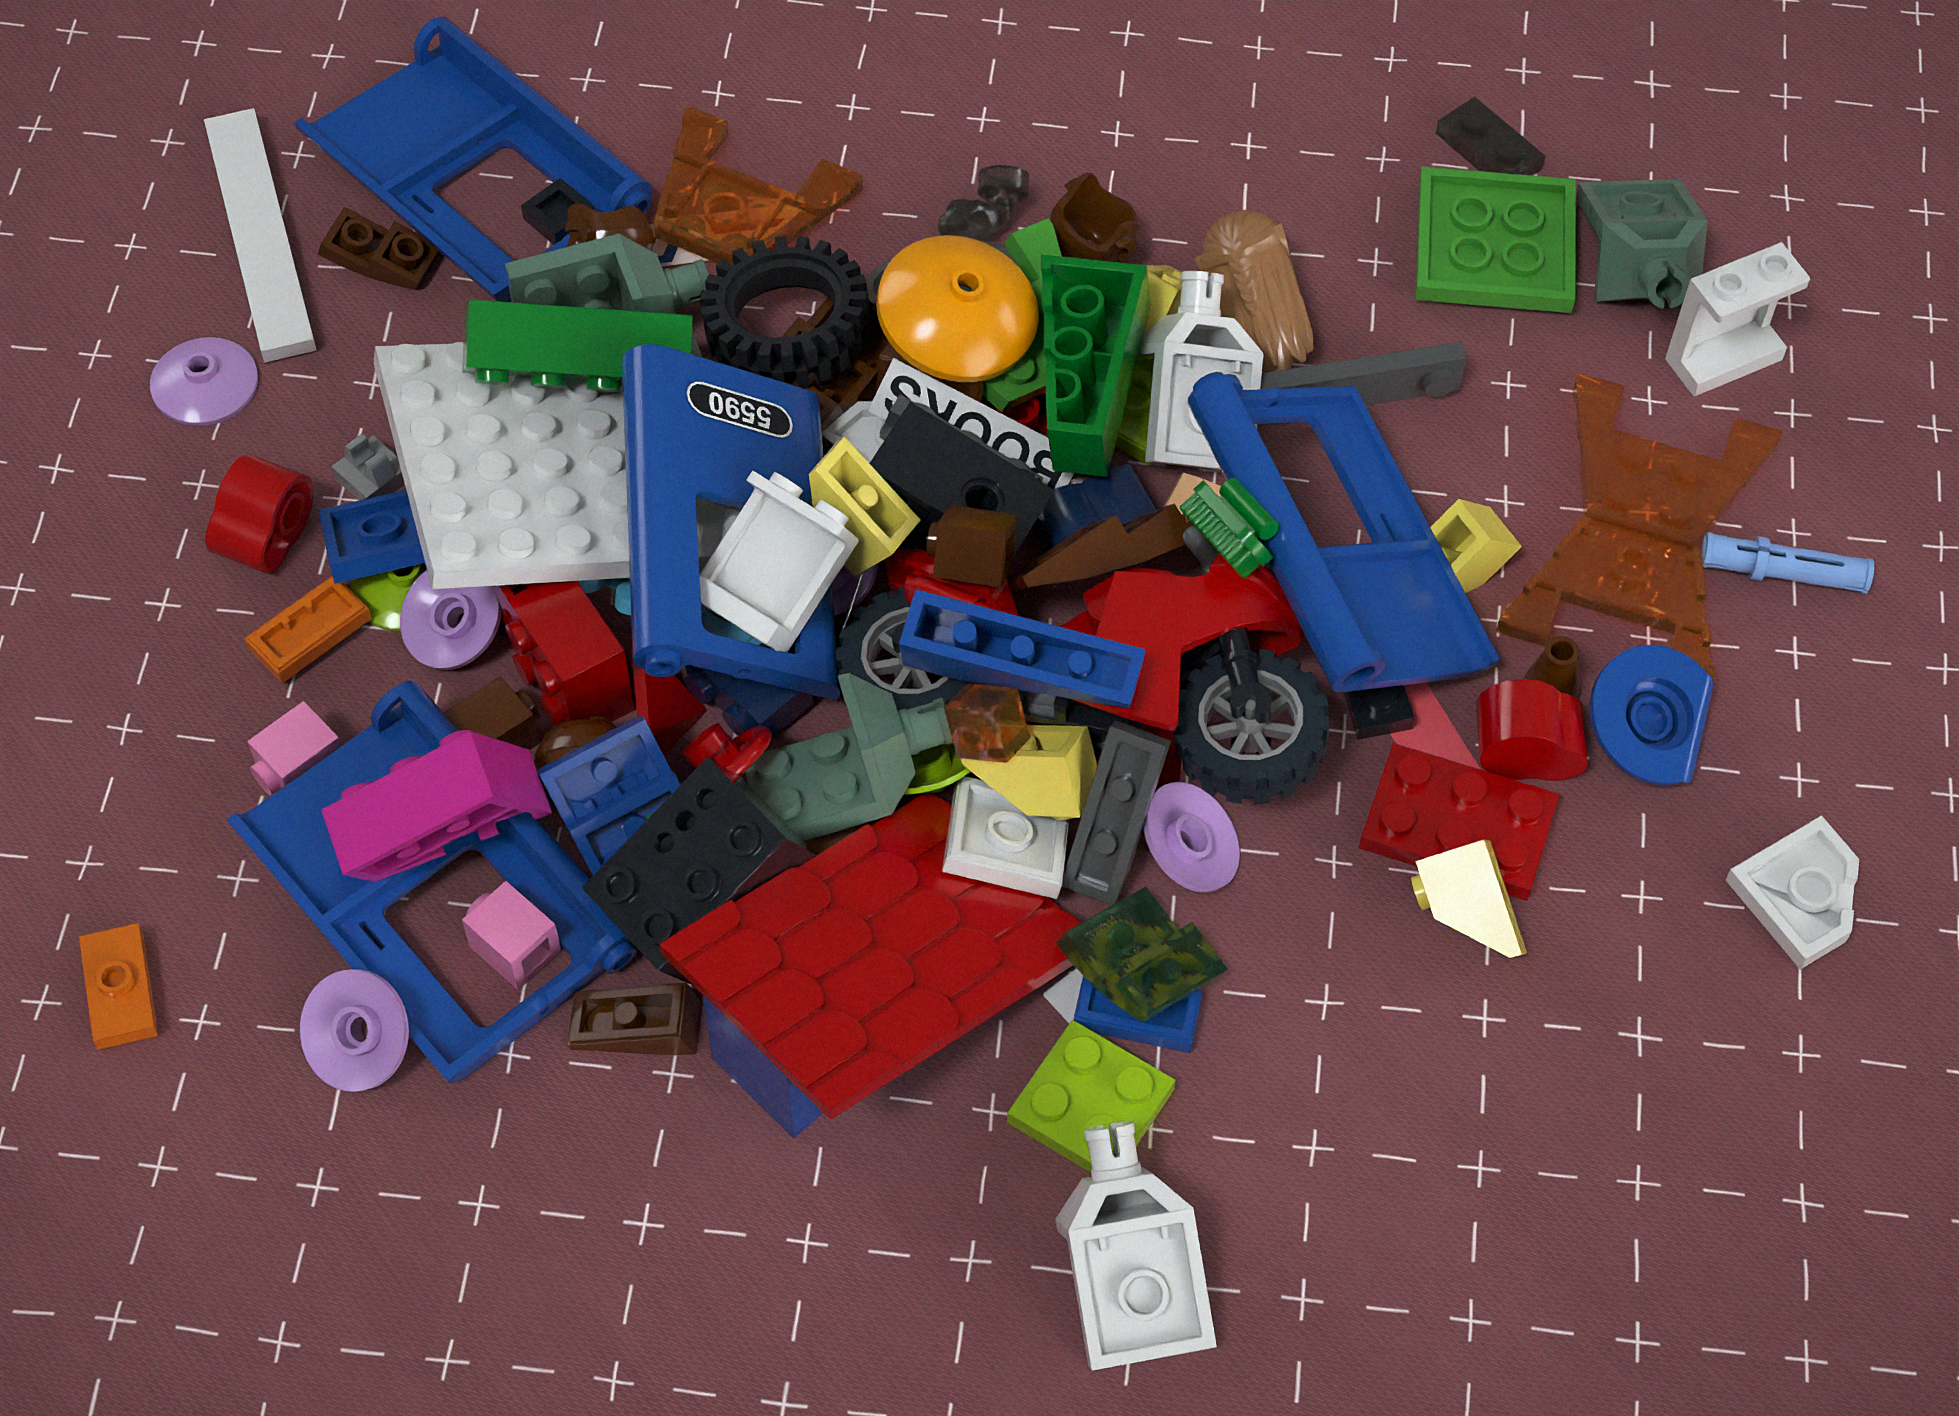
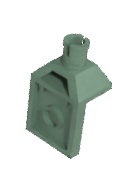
[1577,179,1708,308]
[504,233,709,314]
[745,673,956,841]

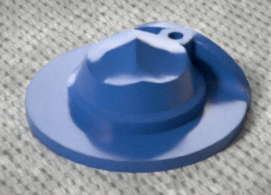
[1590,645,1713,785]

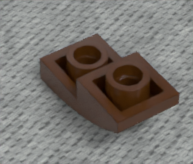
[318,206,439,289]

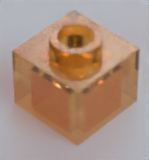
[944,684,1030,763]

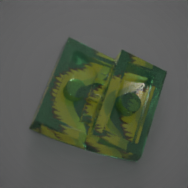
[1056,886,1228,1022]

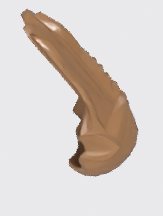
[1194,210,1313,373]

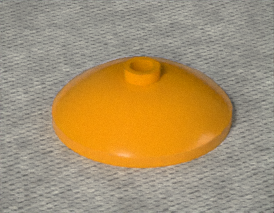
[876,235,1039,382]

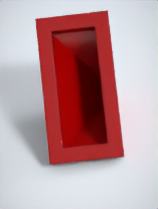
[630,640,707,756]

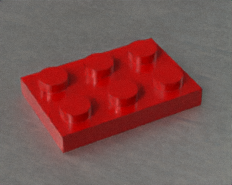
[1358,743,1560,901]

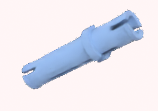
[1700,532,1874,594]

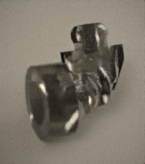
[937,165,1030,241]

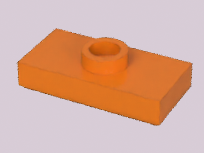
[244,576,372,684]
[79,923,158,1050]

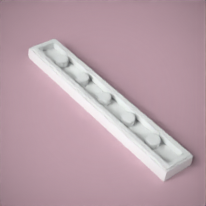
[204,108,317,363]

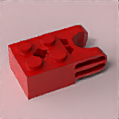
[491,581,634,726]

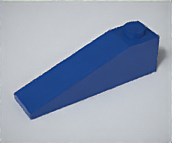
[899,589,1146,708]

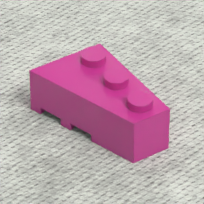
[321,730,552,882]

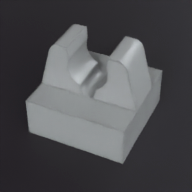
[331,434,405,500]

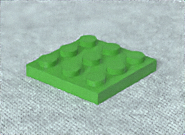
[1415,166,1576,313]

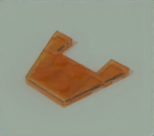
[653,105,863,265]
[1573,373,1782,554]
[1496,505,1716,685]

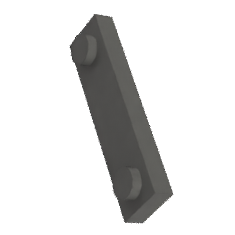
[1260,342,1467,406]

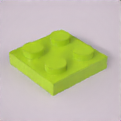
[1007,1020,1176,1173]

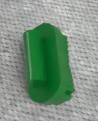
[1180,478,1279,578]

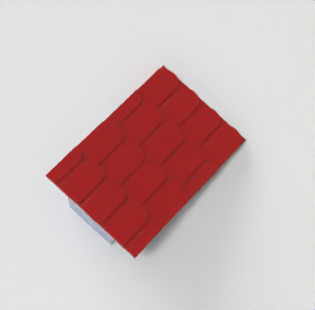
[660,792,1089,1139]

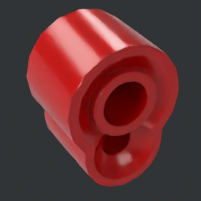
[205,453,314,574]
[1476,679,1588,781]

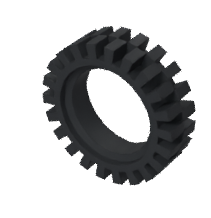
[700,236,871,388]

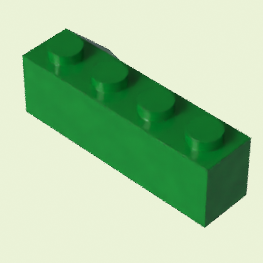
[1041,254,1150,477]
[462,300,693,392]

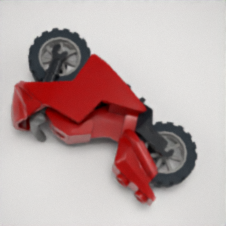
[836,526,1329,804]

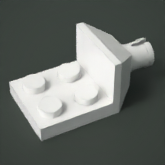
[1138,271,1263,470]
[1055,1121,1217,1371]

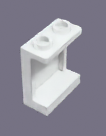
[1665,242,1810,397]
[699,471,859,652]

